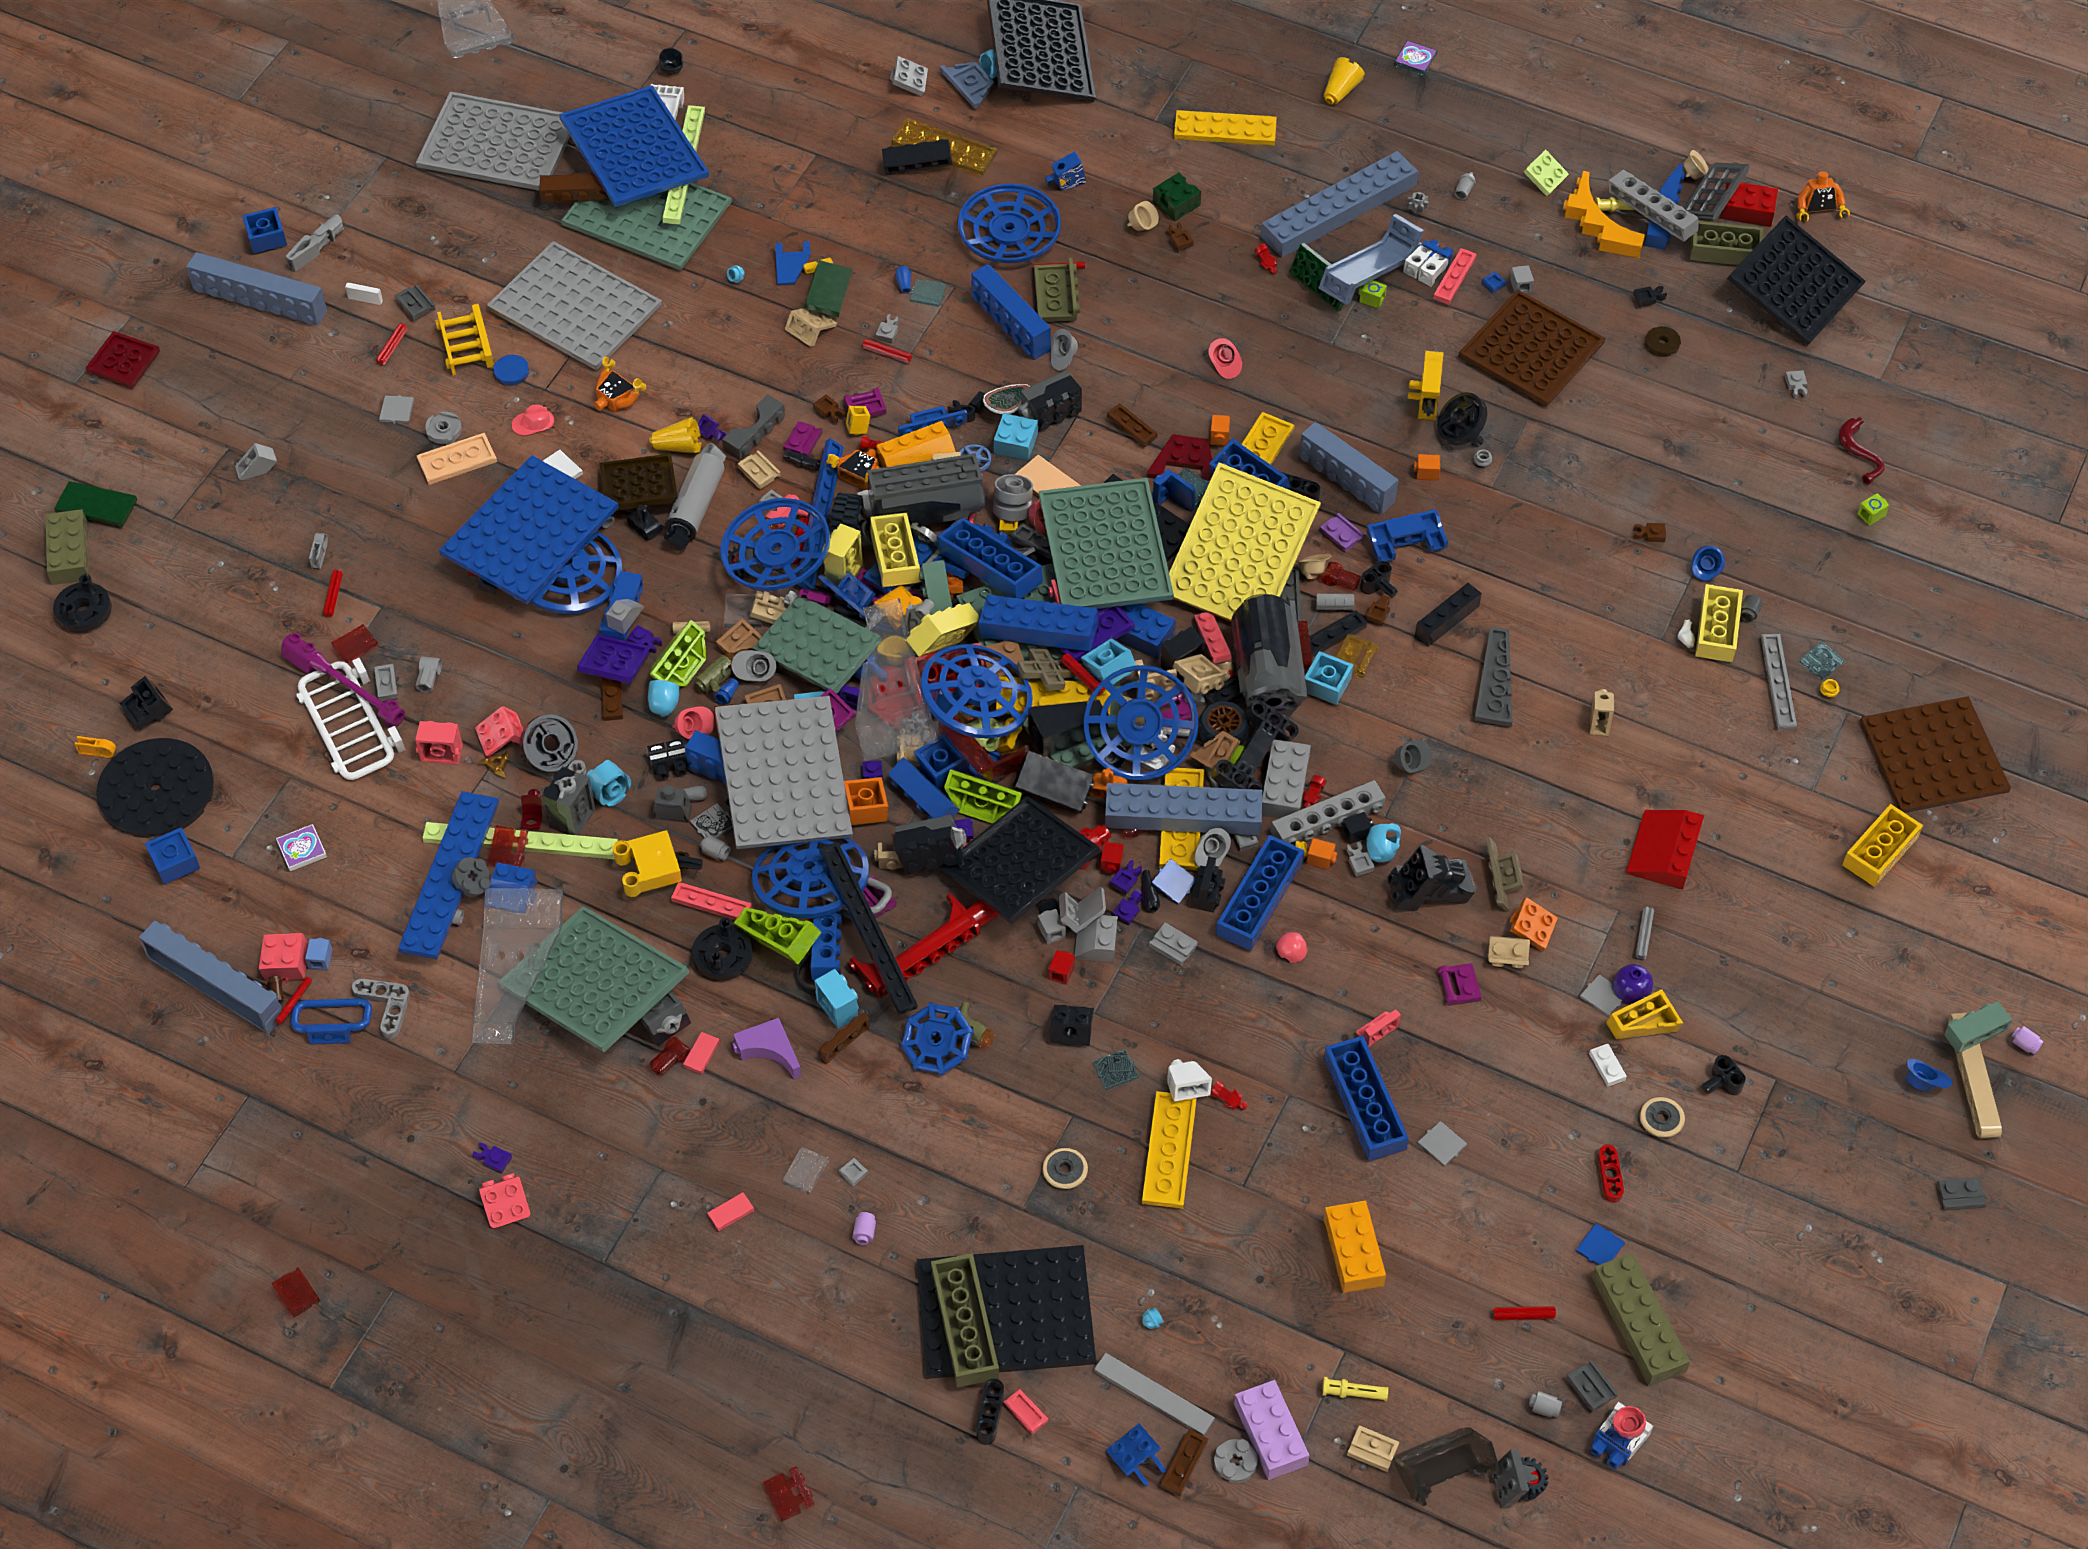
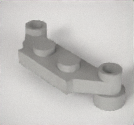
[903,599,934,656]

